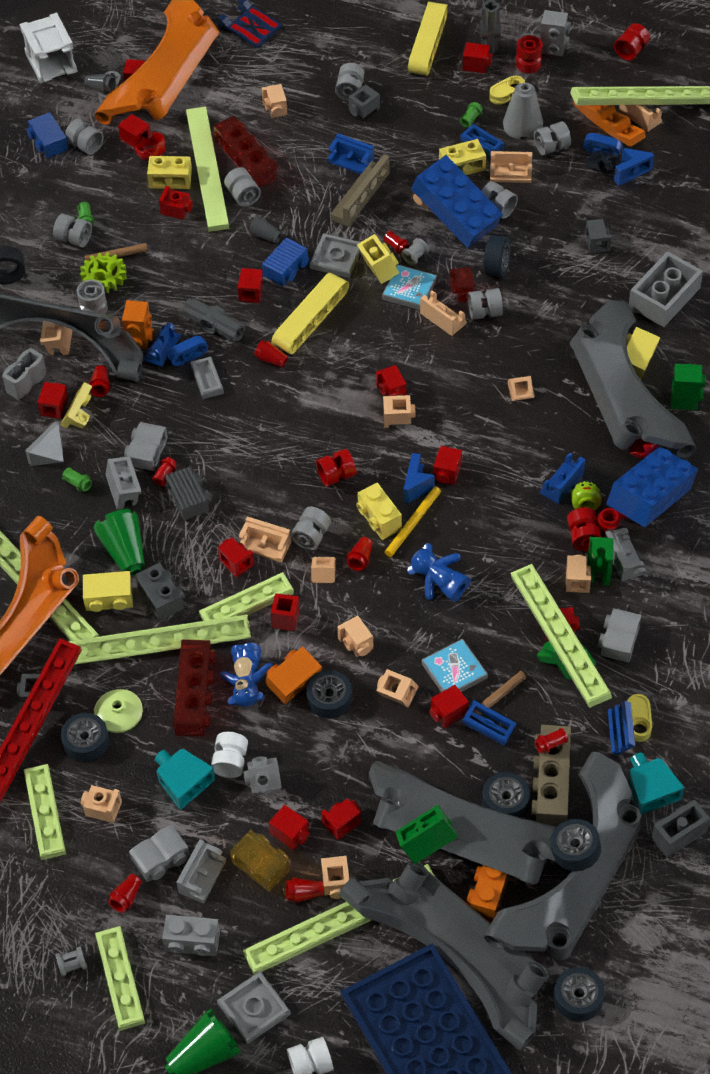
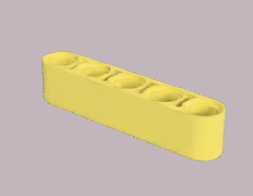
[408,2,448,76]
[271,272,349,354]

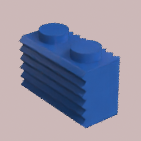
[27,112,68,158]
[262,238,309,287]

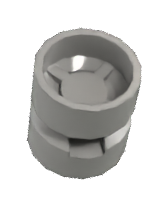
[335,63,365,101]
[65,118,104,155]
[534,121,571,155]
[224,167,261,207]
[481,181,518,219]
[53,214,92,247]
[76,280,108,314]
[468,288,503,320]
[290,507,331,551]

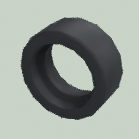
[0,245,26,285]

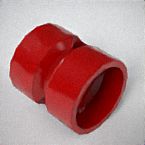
[614,23,650,61]
[516,35,543,74]
[316,448,357,487]
[567,507,602,551]

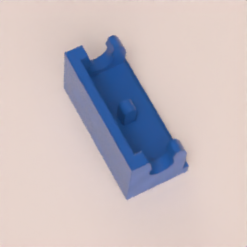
[328,133,374,174]
[540,453,586,504]

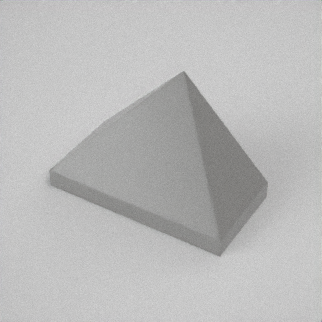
[25,422,64,466]

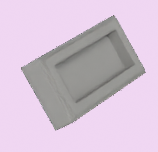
[190,357,224,399]

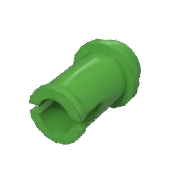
[460,102,482,128]
[77,202,94,225]
[62,467,92,492]

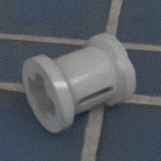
[401,238,429,266]
[55,946,87,977]

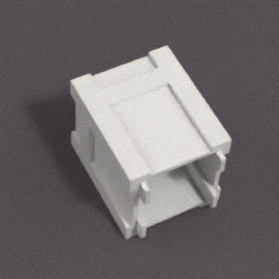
[20,13,77,84]

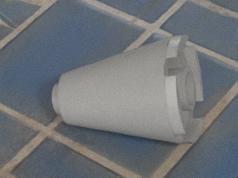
[503,83,543,139]

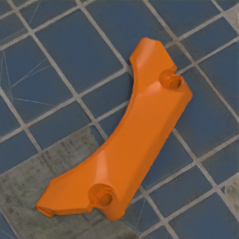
[94,0,219,125]
[0,516,79,675]

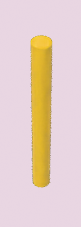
[385,486,441,557]

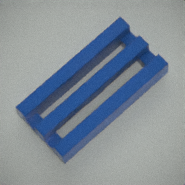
[460,124,504,159]
[461,700,517,746]
[608,700,635,755]

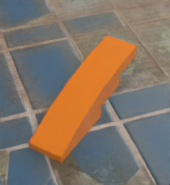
[573,101,646,147]

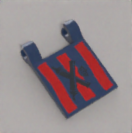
[218,0,282,48]

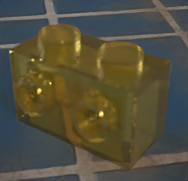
[230,830,290,892]

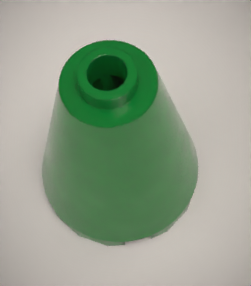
[93,509,145,576]
[164,1008,241,1074]

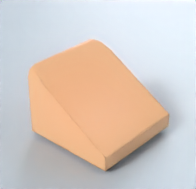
[507,376,534,401]
[311,557,336,583]

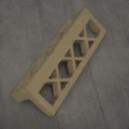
[331,154,389,227]

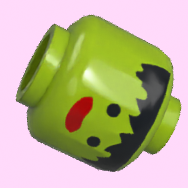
[570,479,602,510]

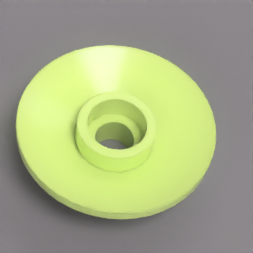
[94,689,143,733]

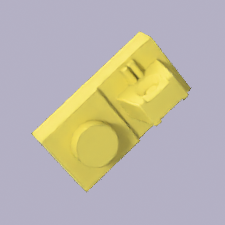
[60,382,92,429]

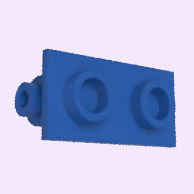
[143,323,181,367]

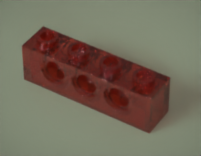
[213,115,278,187]
[173,640,216,736]

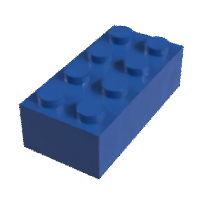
[411,155,503,248]
[606,447,698,527]

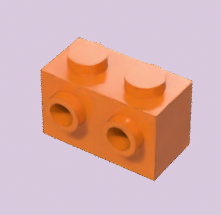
[122,300,154,350]
[266,646,322,705]
[466,865,509,923]

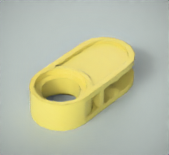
[490,76,525,105]
[627,694,652,742]

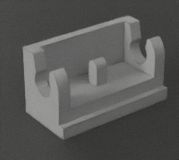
[106,456,141,510]
[605,528,646,581]
[176,840,226,903]

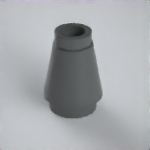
[84,73,116,94]
[249,217,282,243]

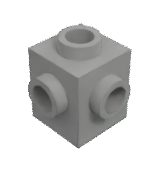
[243,757,282,795]

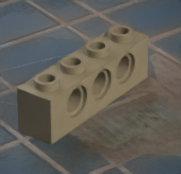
[531,725,571,826]

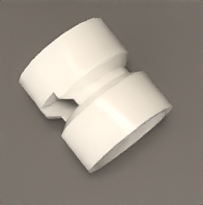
[211,732,248,778]
[287,1037,334,1074]

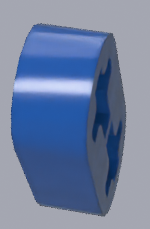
[583,133,623,156]
[167,336,208,366]

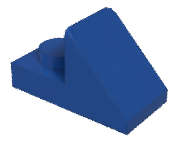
[614,148,654,186]
[404,453,435,503]

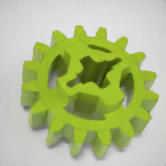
[80,252,127,293]

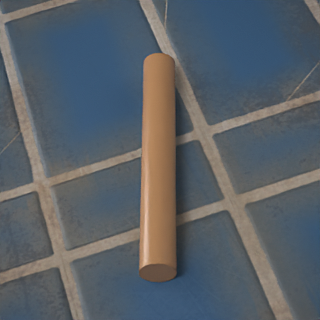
[84,243,148,261]
[469,671,527,720]

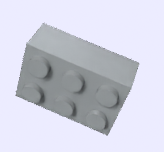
[629,251,703,327]

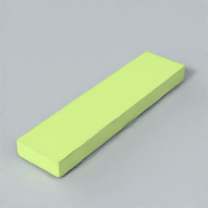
[199,572,294,621]
[24,764,66,860]
[95,926,145,1031]

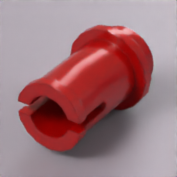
[383,231,410,254]
[152,457,177,487]
[534,728,568,754]

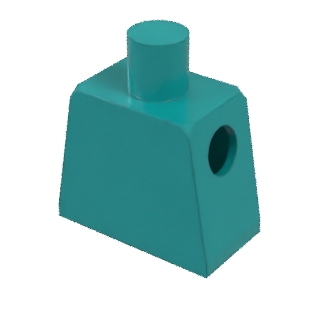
[155,749,215,810]
[627,753,684,815]

